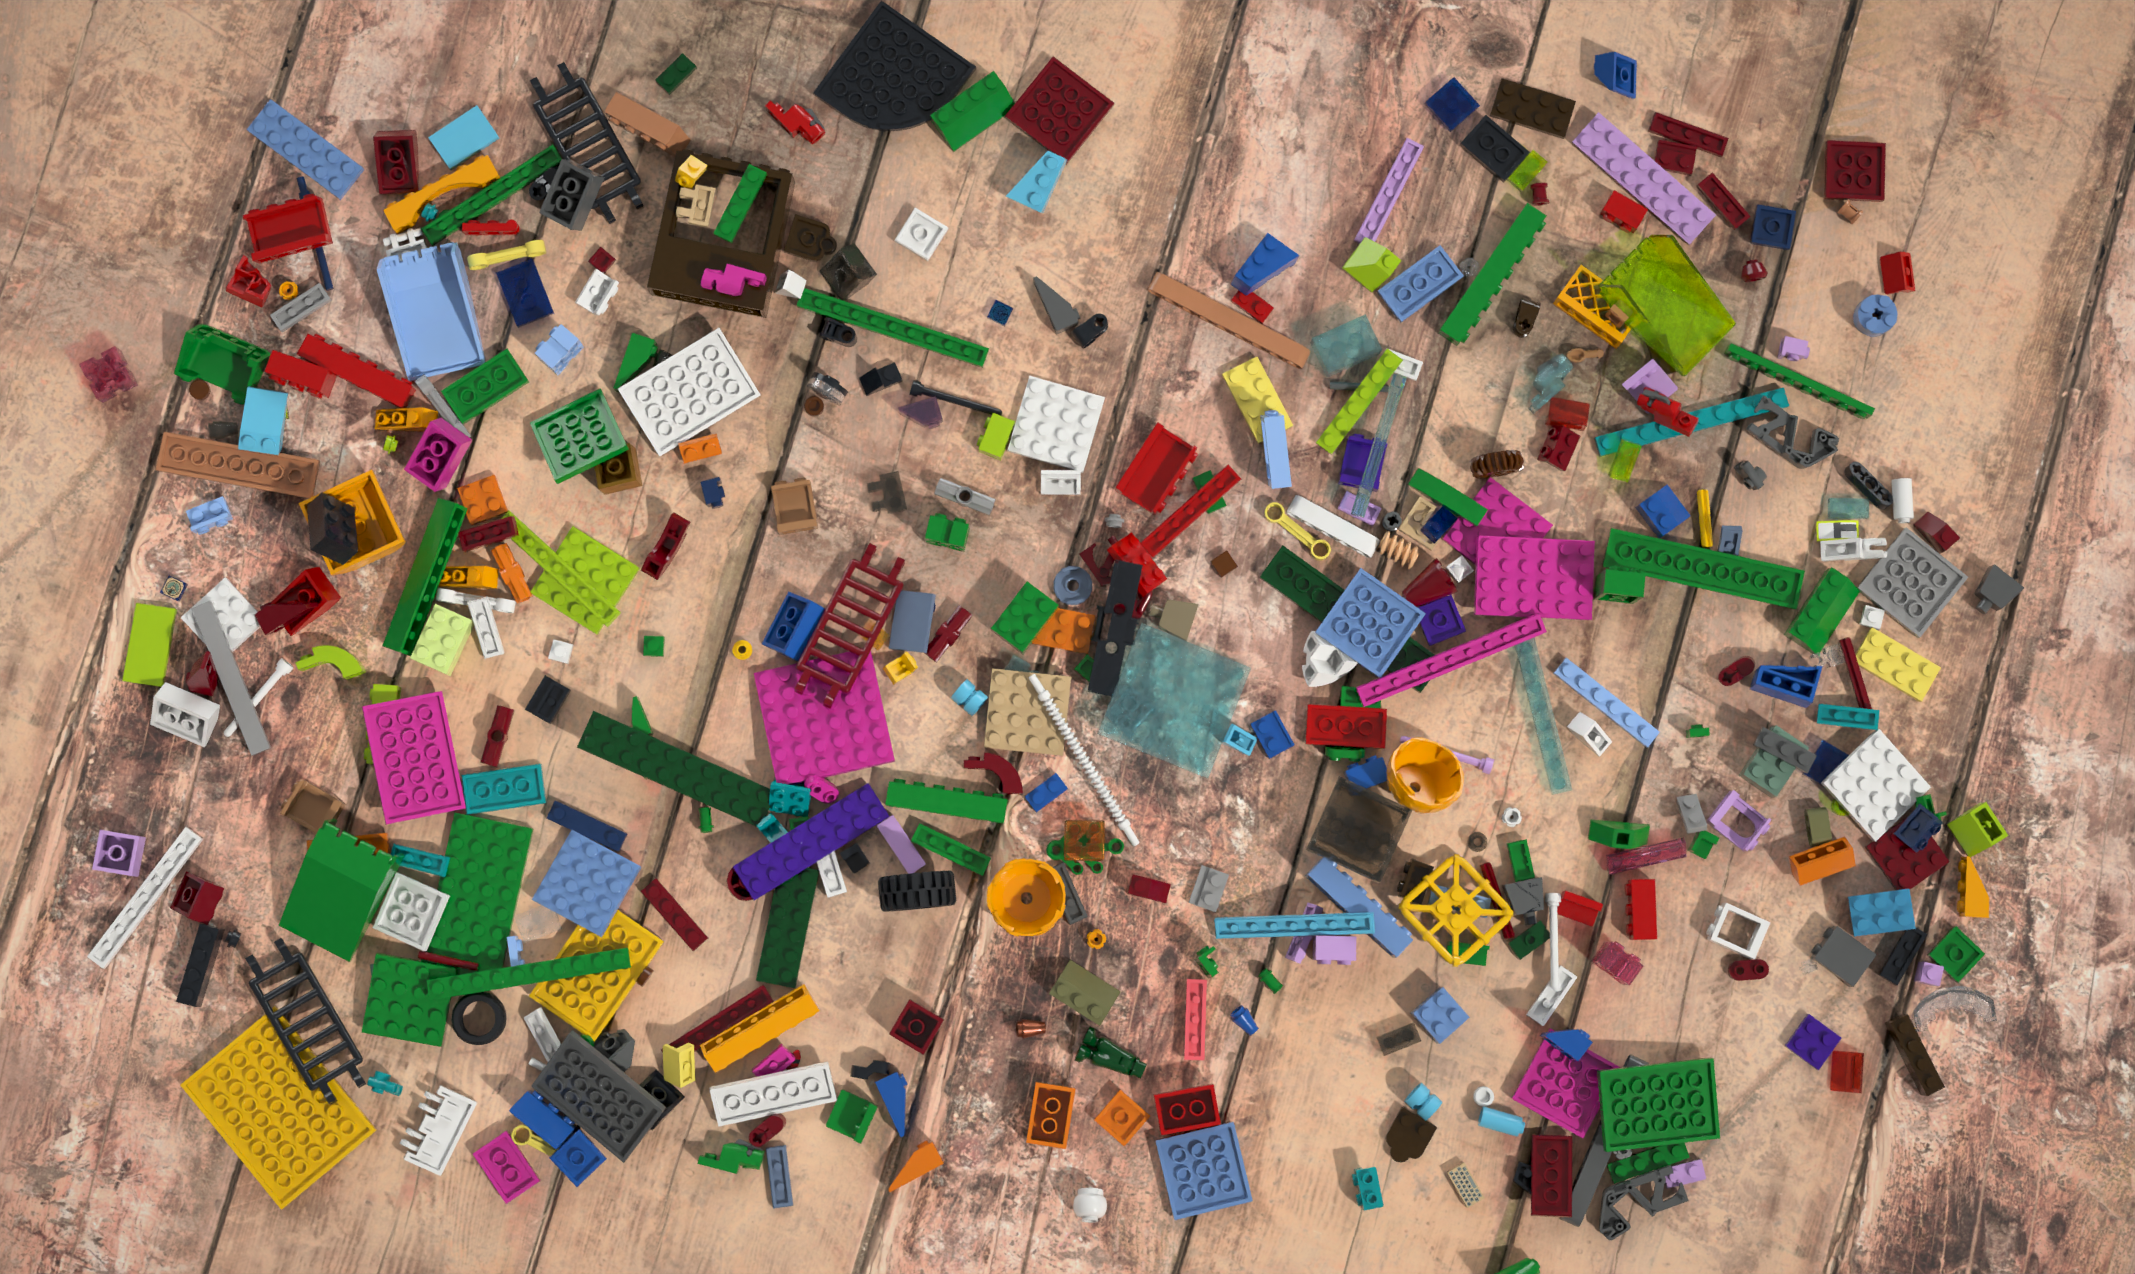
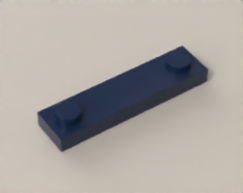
[546,801,628,852]

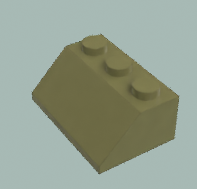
[1049,960,1120,1026]

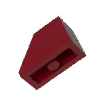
[1913,512,1960,554]
[1128,874,1171,903]

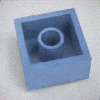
[1411,987,1470,1044]

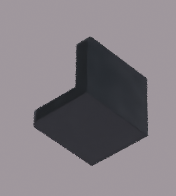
[840,843,870,874]

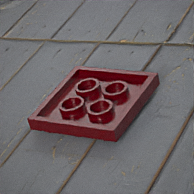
[1824,140,1886,202]
[1865,815,1950,890]

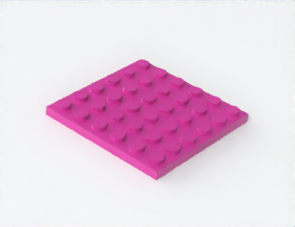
[754,648,895,785]

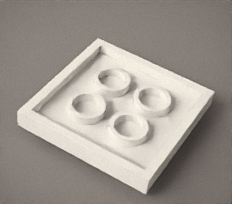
[181,577,260,652]
[373,872,450,951]

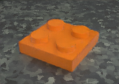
[457,475,508,526]
[1094,1089,1150,1146]

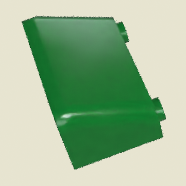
[174,324,271,405]

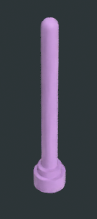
[1400,736,1494,775]

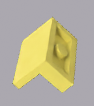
[663,1043,695,1088]

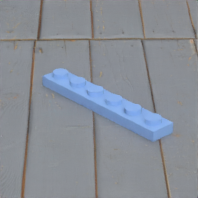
[1553,658,1660,748]

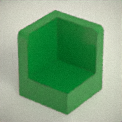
[1687,830,1719,859]

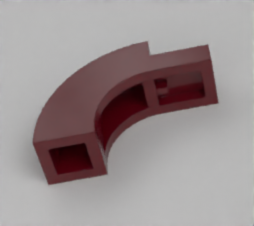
[641,512,691,580]
[964,752,1023,794]

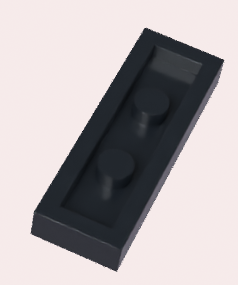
[1878,928,1927,986]

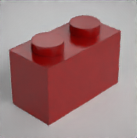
[1600,190,1648,233]

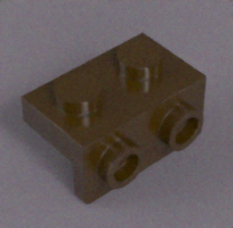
[1396,859,1434,905]

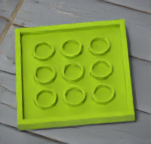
[530,526,640,635]

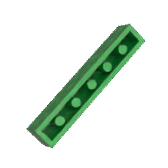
[885,778,1008,824]

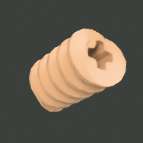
[1376,530,1420,570]

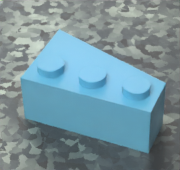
[1006,151,1067,213]

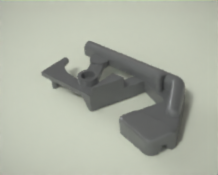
[1746,396,1839,469]
[1599,1165,1689,1240]

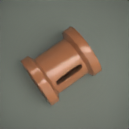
[1837,199,1863,225]

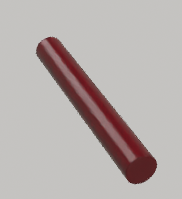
[418,951,479,971]

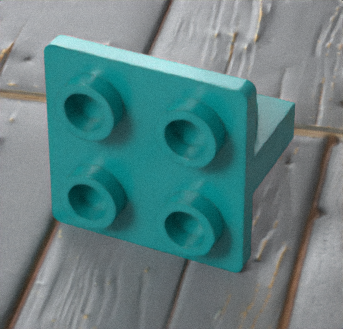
[769,777,811,817]

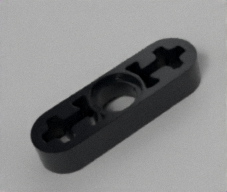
[1844,462,1893,510]

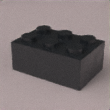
[307,492,358,565]

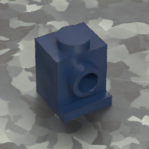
[700,477,725,509]

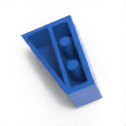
[1231,233,1300,296]
[1750,665,1823,708]

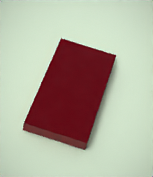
[1531,1135,1572,1218]

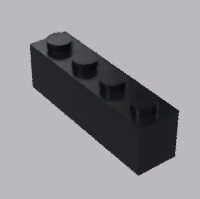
[176,924,225,1007]

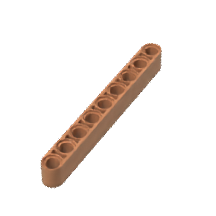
[1147,272,1311,369]

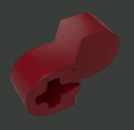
[1718,656,1755,686]
[749,1113,786,1147]

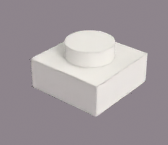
[1859,605,1885,630]
[548,639,574,664]

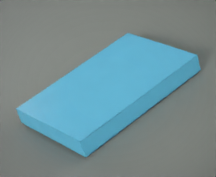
[428,105,499,170]

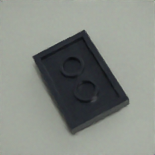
[1460,115,1530,183]

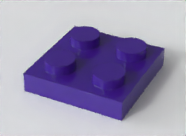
[1419,595,1466,646]
[1785,1014,1841,1070]

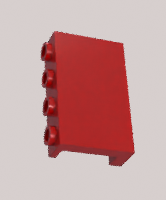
[242,194,333,264]
[1115,422,1198,516]

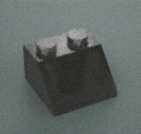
[820,243,877,301]

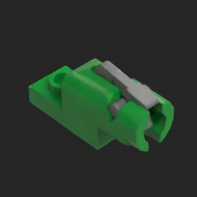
[697,1139,764,1174]

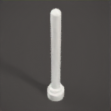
[224,658,294,737]
[1545,893,1561,990]

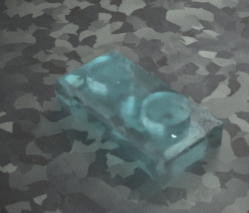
[1828,498,1869,519]

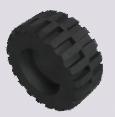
[878,870,957,912]

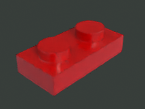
[1231,290,1274,324]

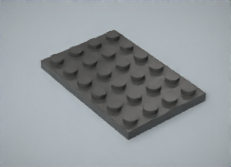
[532,1030,666,1163]

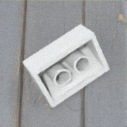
[150,682,220,747]

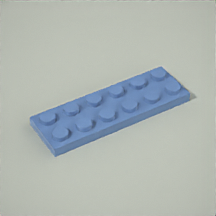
[247,99,365,200]

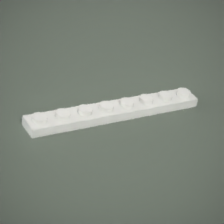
[87,827,203,969]

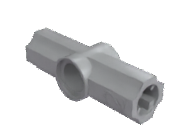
[934,478,996,516]

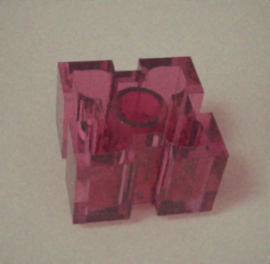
[79,346,138,403]
[1591,941,1643,985]

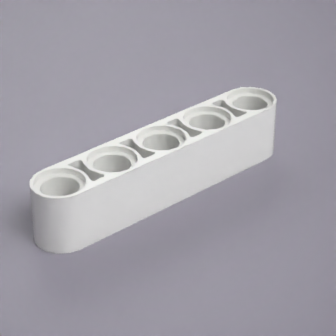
[1286,495,1380,558]

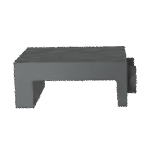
[1810,926,1876,987]

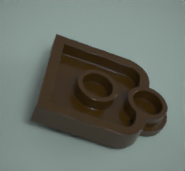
[784,214,837,262]
[1386,1107,1437,1163]

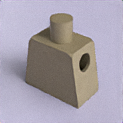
[1149,599,1199,642]

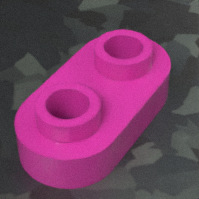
[804,775,839,803]

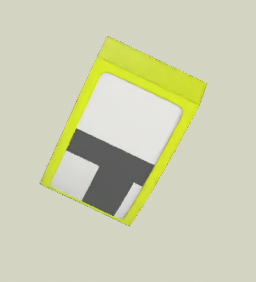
[1816,520,1859,542]

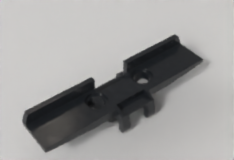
[1088,559,1143,697]

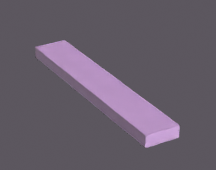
[1354,138,1424,244]

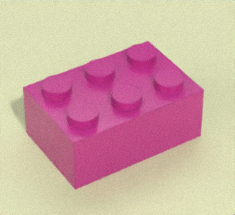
[404,418,472,492]

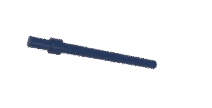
[296,176,334,291]

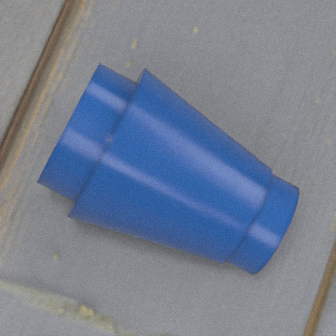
[1230,1005,1259,1036]

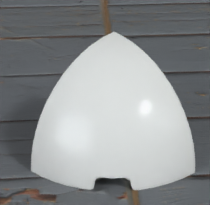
[1302,631,1357,687]

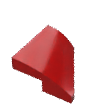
[226,255,272,308]

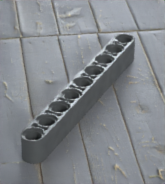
[1559,1054,1649,1227]

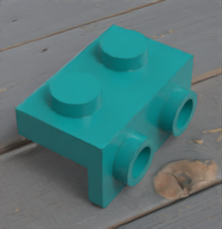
[1352,1167,1384,1211]

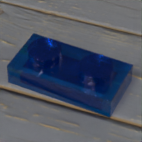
[1420,506,1458,544]

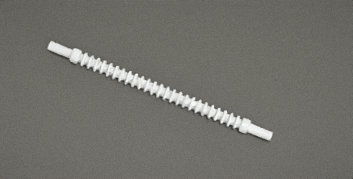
[1028,674,1140,847]

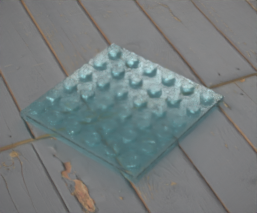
[1097,623,1251,778]

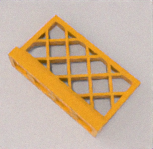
[1553,265,1645,349]

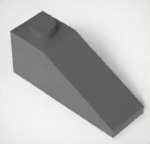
[1033,276,1080,335]

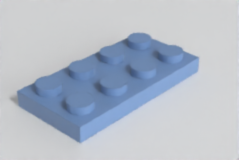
[1377,245,1464,323]

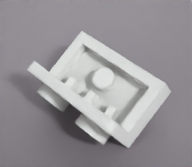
[575,269,619,316]

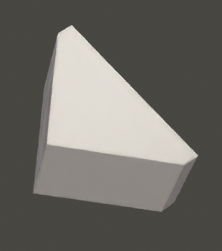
[775,270,807,299]

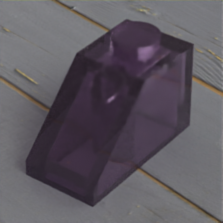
[898,397,943,429]

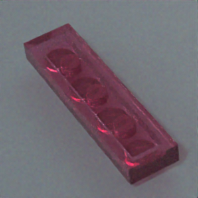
[1606,837,1687,875]

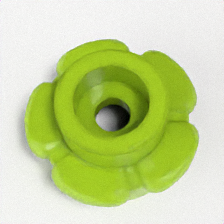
[383,435,398,454]

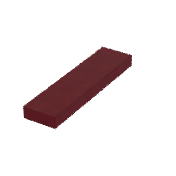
[1648,112,1729,157]

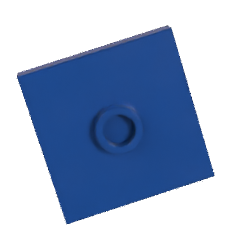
[549,1129,607,1187]

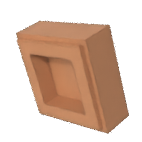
[1605,304,1629,328]

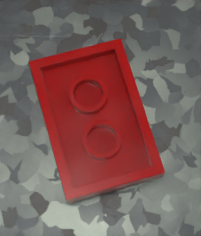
[1107,532,1167,597]

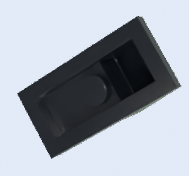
[859,362,903,396]

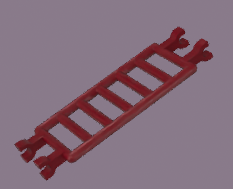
[794,543,905,709]

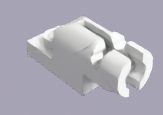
[1820,538,1887,562]

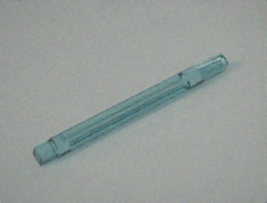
[1351,374,1407,518]

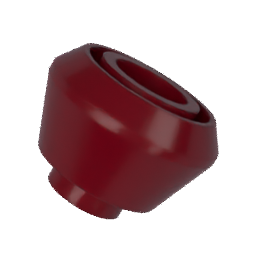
[1741,259,1768,282]

